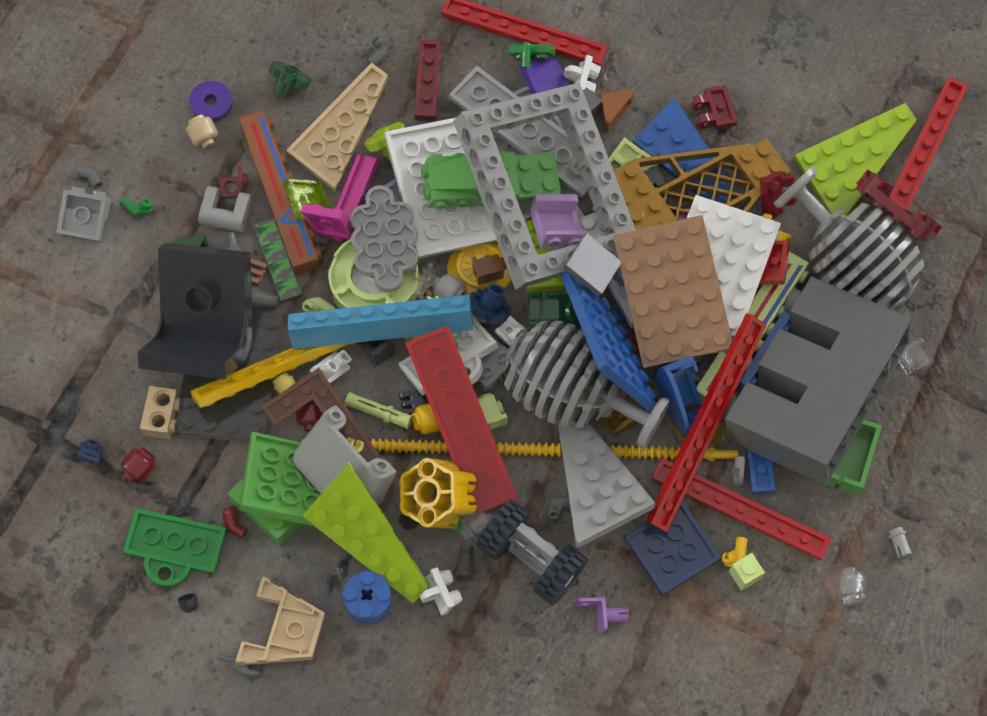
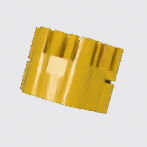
[400,458,477,529]

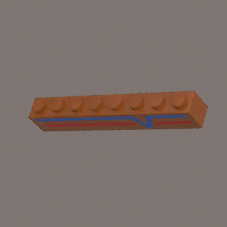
[239,110,322,276]

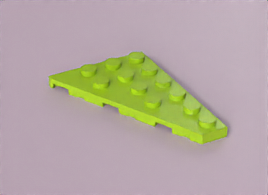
[794,103,917,216]

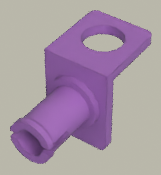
[574,597,629,634]

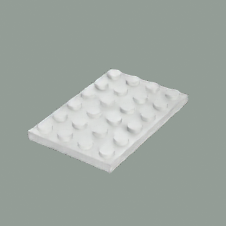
[384,118,497,258]
[687,195,781,340]

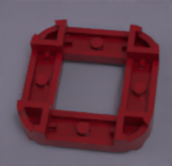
[855,169,943,242]

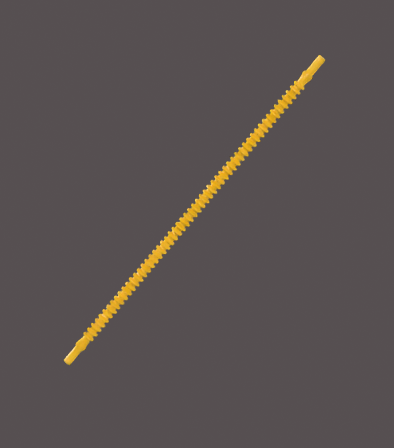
[301,438,738,461]

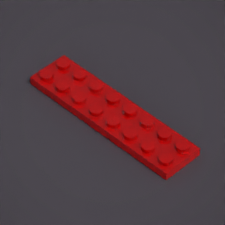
[405,326,518,515]

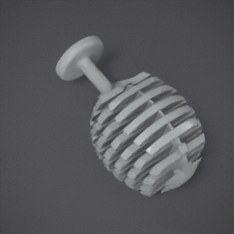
[773,166,924,310]
[504,320,671,449]

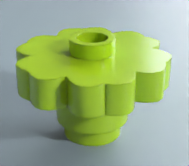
[364,122,405,160]

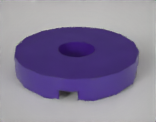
[189,81,233,122]

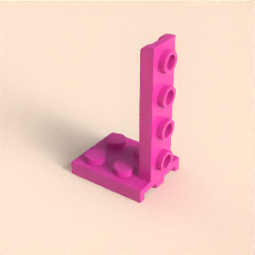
[300,154,380,242]

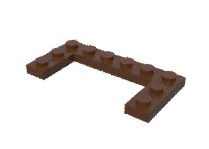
[261,368,398,488]

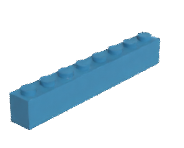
[288,295,473,349]

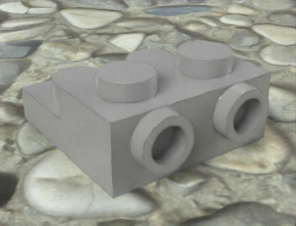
[56,187,111,241]

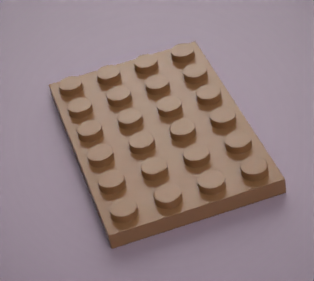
[613,215,732,369]

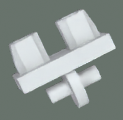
[310,350,352,383]

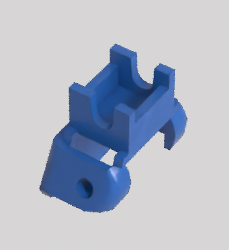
[651,356,703,435]

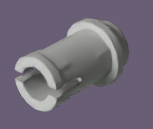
[888,527,912,558]

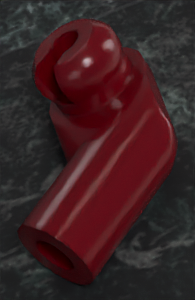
[222,505,248,539]

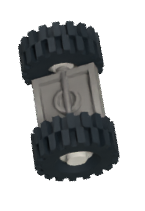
[476,500,588,606]

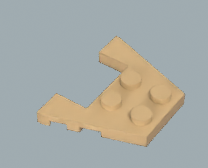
[236,577,325,665]

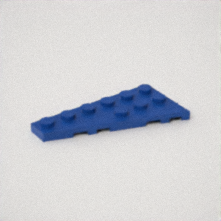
[632,98,747,210]

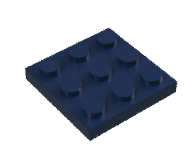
[624,500,722,596]

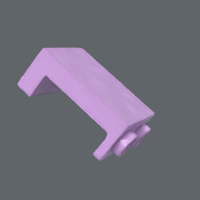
[530,194,588,250]

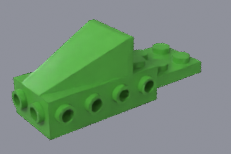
[421,145,561,209]

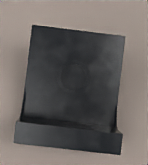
[138,243,252,379]

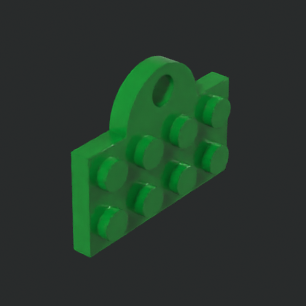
[123,508,227,588]

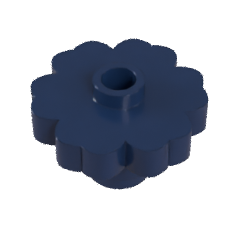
[470,284,512,325]

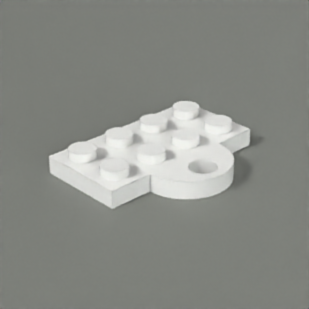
[398,317,498,395]

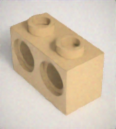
[140,386,182,440]

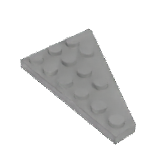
[557,413,655,548]

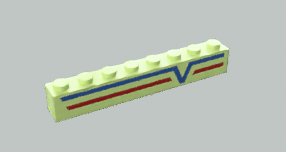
[697,252,809,402]

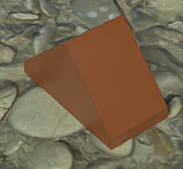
[600,90,634,132]

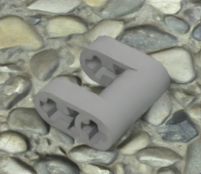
[198,186,252,233]

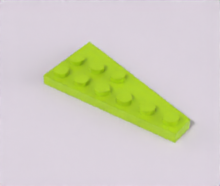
[303,462,429,603]

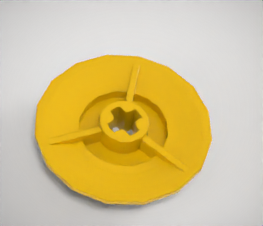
[447,242,511,295]

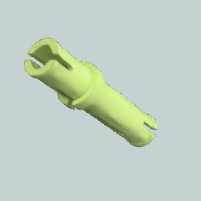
[344,392,412,429]

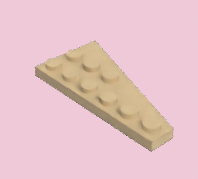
[286,63,388,192]

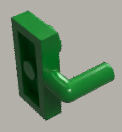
[509,42,555,68]

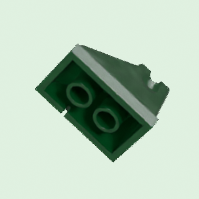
[528,292,582,334]

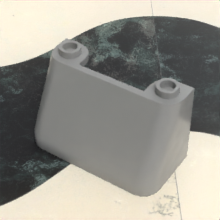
[293,405,397,505]

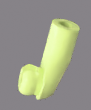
[302,297,336,312]

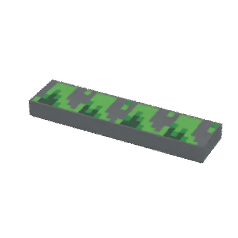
[253,218,302,304]

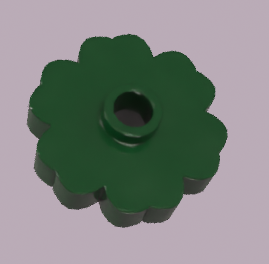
[268,61,312,98]

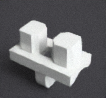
[564,55,601,93]
[495,316,529,347]
[420,567,462,616]

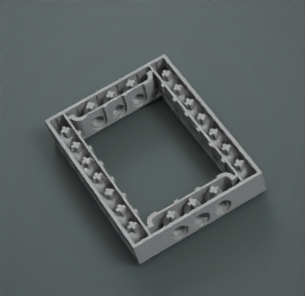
[453,83,636,290]

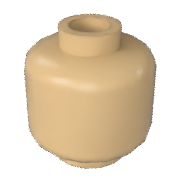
[186,115,218,149]

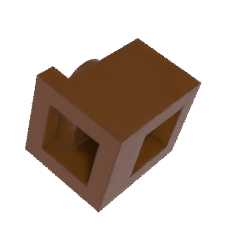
[471,254,507,286]

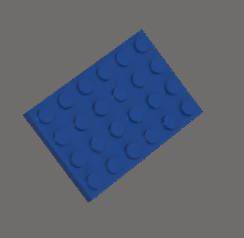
[561,271,656,413]

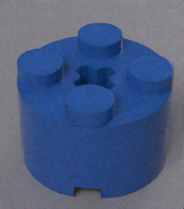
[343,570,392,624]

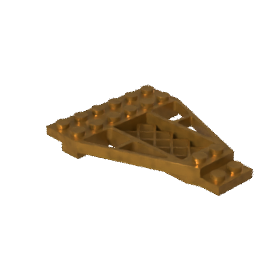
[613,138,791,230]

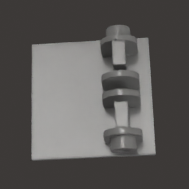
[468,340,511,392]

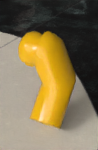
[722,537,748,567]

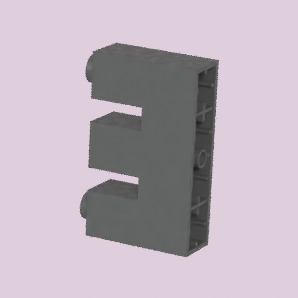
[722,276,912,486]

